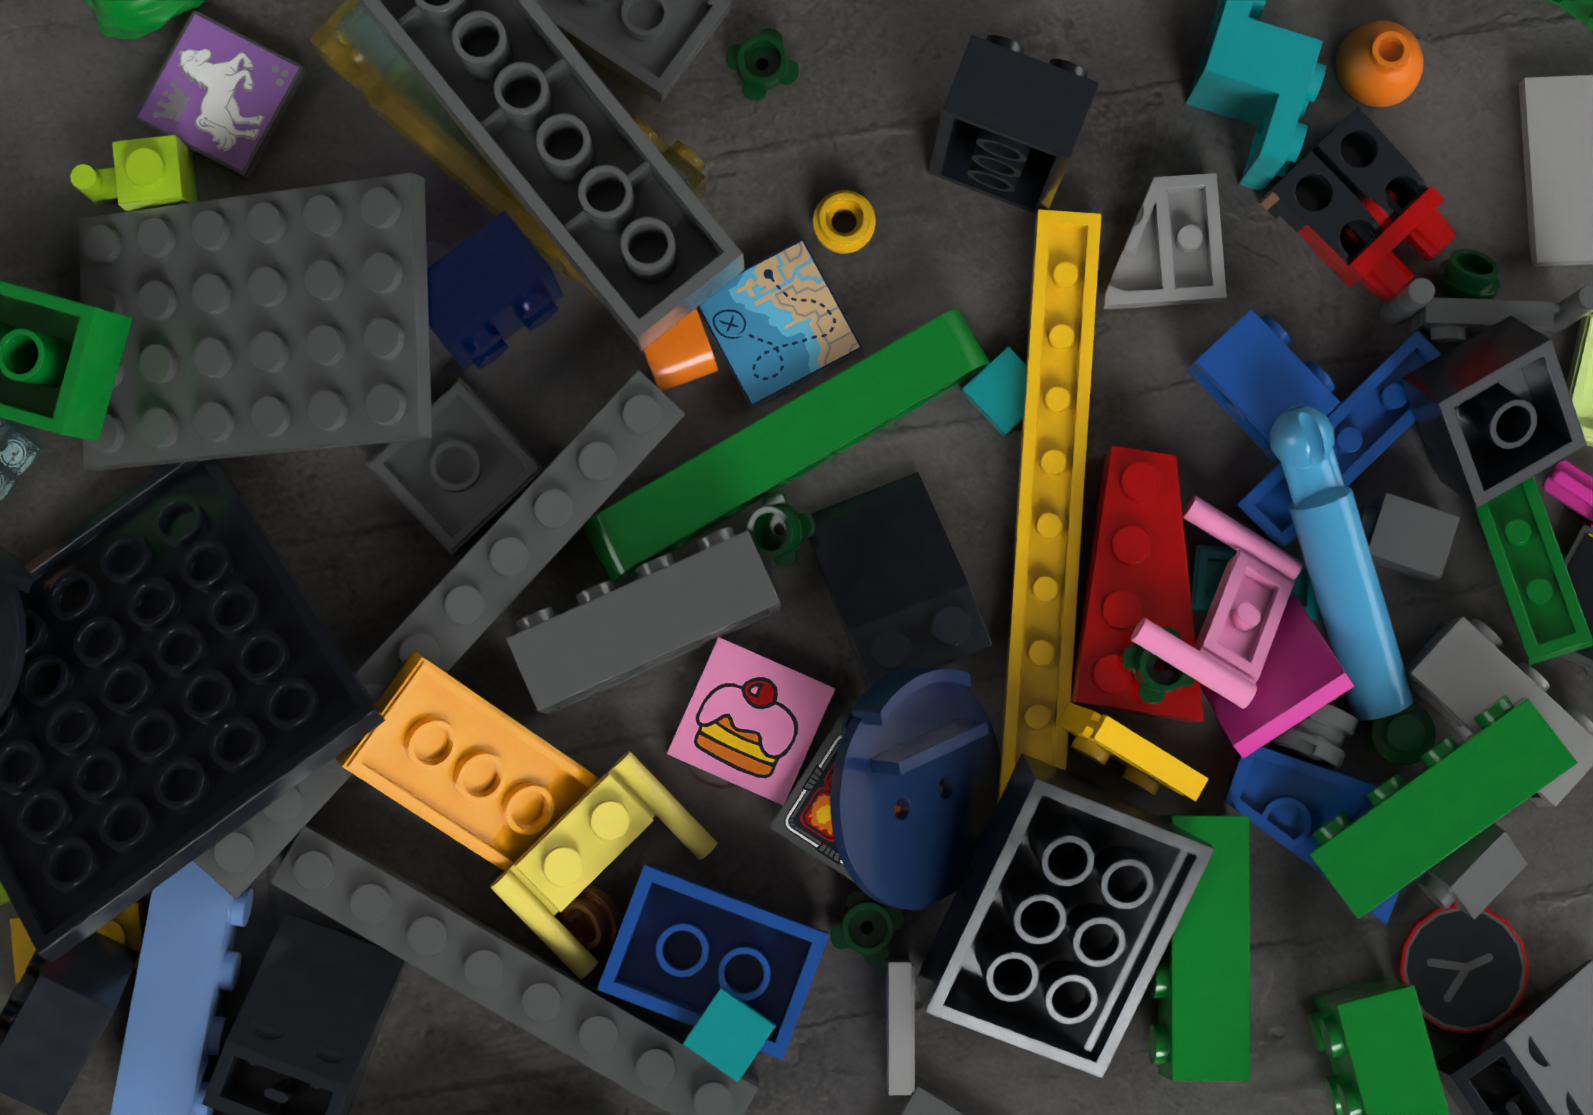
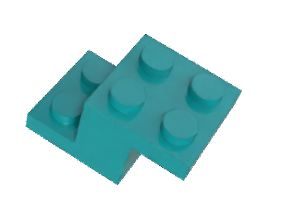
[1186,0,1326,192]

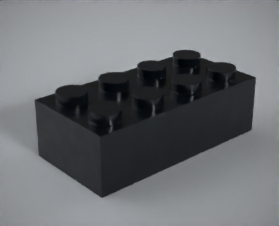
[928,35,1099,214]

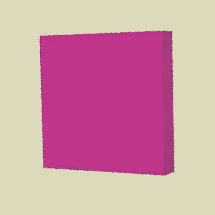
[1200,596,1354,759]

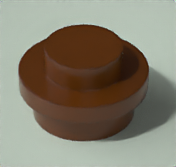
[560,885,622,949]

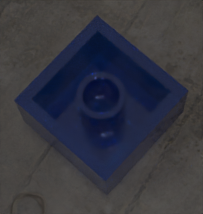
[427,211,564,371]

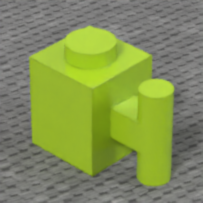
[70,135,198,212]

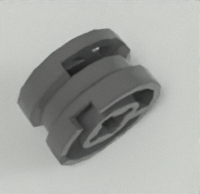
[1268,704,1359,769]

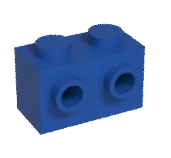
[1186,309,1340,462]

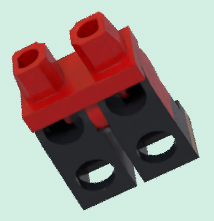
[1259,106,1456,302]

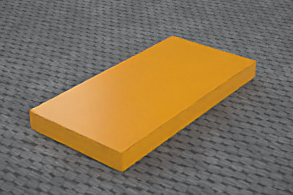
[335,651,600,872]

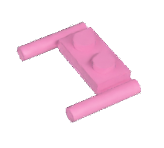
[1131,495,1303,709]

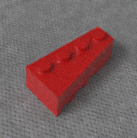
[1071,446,1204,724]

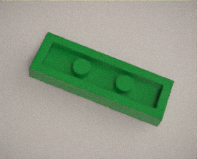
[1472,476,1593,665]

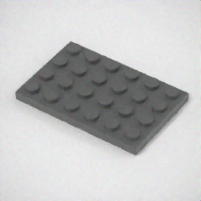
[79,173,432,470]

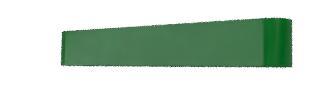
[581,308,990,582]

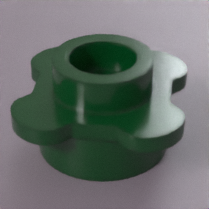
[726,28,799,101]
[746,491,815,567]
[1121,627,1196,704]
[830,890,904,965]

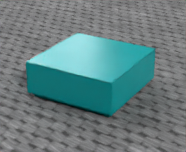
[961,346,1027,437]
[683,987,776,1082]

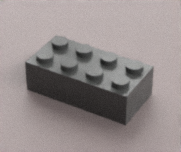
[506,527,781,715]

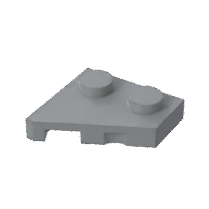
[1102,173,1227,310]

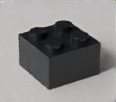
[1401,315,1587,508]
[0,931,139,1115]

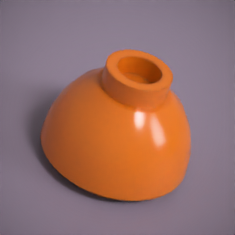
[1335,20,1424,107]

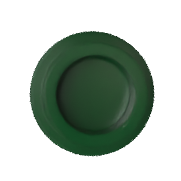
[1436,249,1500,299]
[1370,703,1436,765]

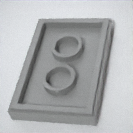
[1519,75,1593,267]

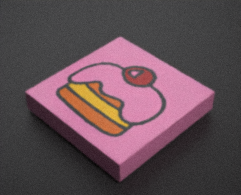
[667,637,835,805]

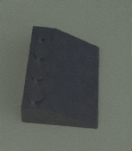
[915,754,1214,1078]

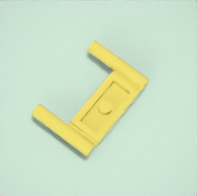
[490,751,718,980]

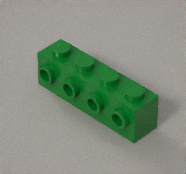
[1309,695,1578,919]
[1148,815,1250,1081]

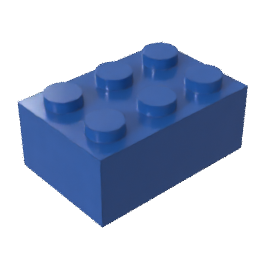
[597,863,829,1060]

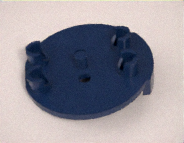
[830,666,1001,910]

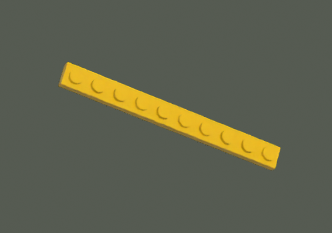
[997,209,1101,805]

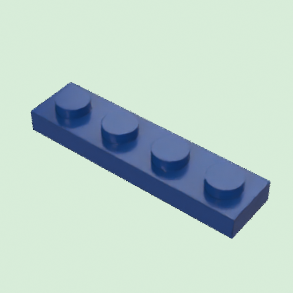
[1233,330,1442,549]

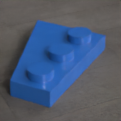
[1222,745,1399,925]

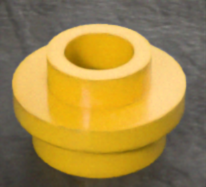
[813,190,876,254]

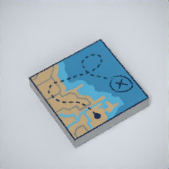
[697,238,863,410]

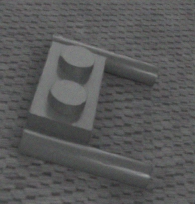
[1380,278,1593,345]

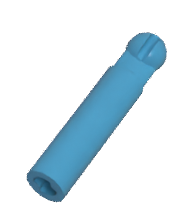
[1269,405,1414,720]

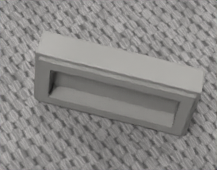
[886,959,915,1095]

